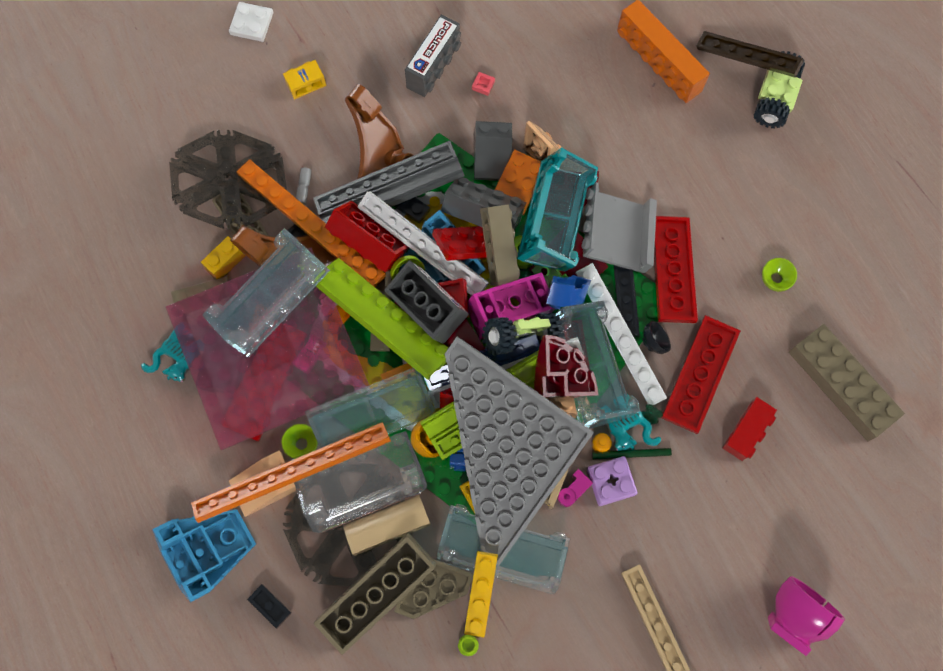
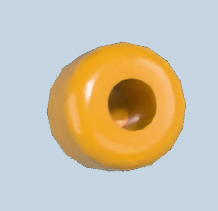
[591,433,612,453]

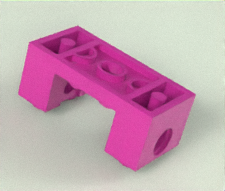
[468,272,555,340]

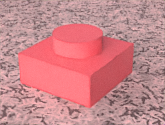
[472,72,495,96]

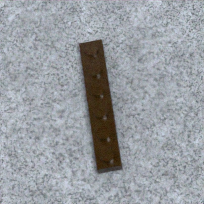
[696,31,804,78]

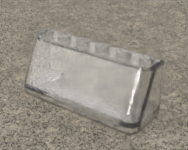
[294,431,427,533]

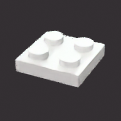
[229,2,273,42]

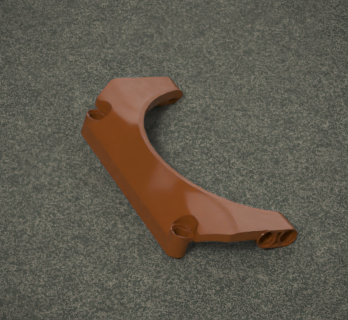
[230,84,414,281]

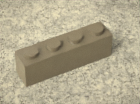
[480,204,520,286]

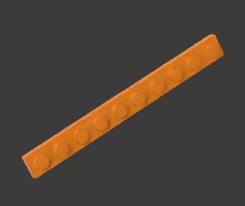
[236,159,386,287]
[191,422,391,523]

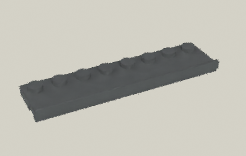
[313,141,464,223]

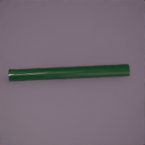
[592,448,672,460]

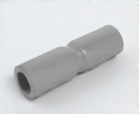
[296,168,312,205]

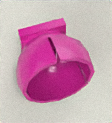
[768,576,845,656]

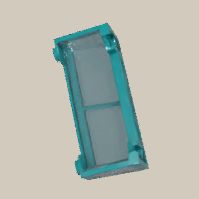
[517,147,598,271]

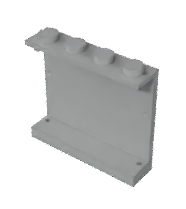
[582,182,657,273]

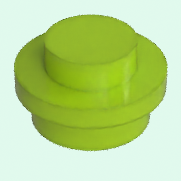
[458,635,479,656]

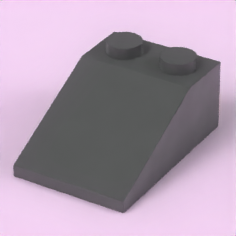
[473,121,512,181]

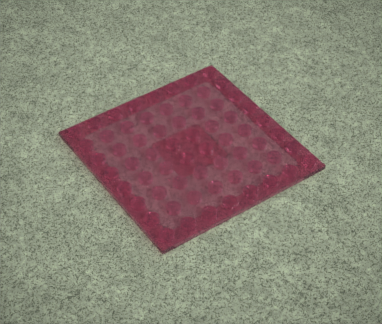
[166,248,370,451]

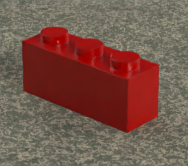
[722,397,777,461]

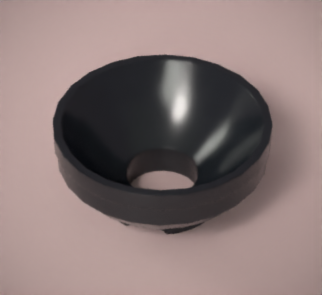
[642,321,671,354]

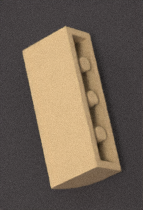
[343,495,430,556]

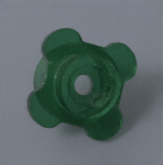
[641,404,663,424]

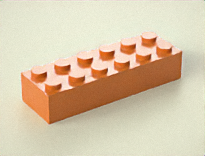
[617,0,710,103]

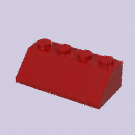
[324,201,409,273]

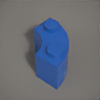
[546,275,591,309]

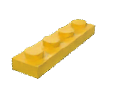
[464,551,498,638]

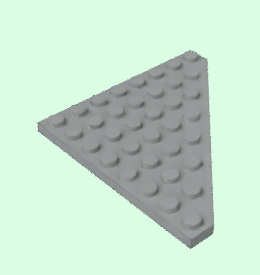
[445,336,594,566]

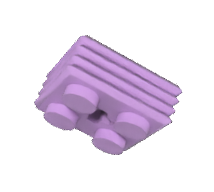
[587,456,638,506]

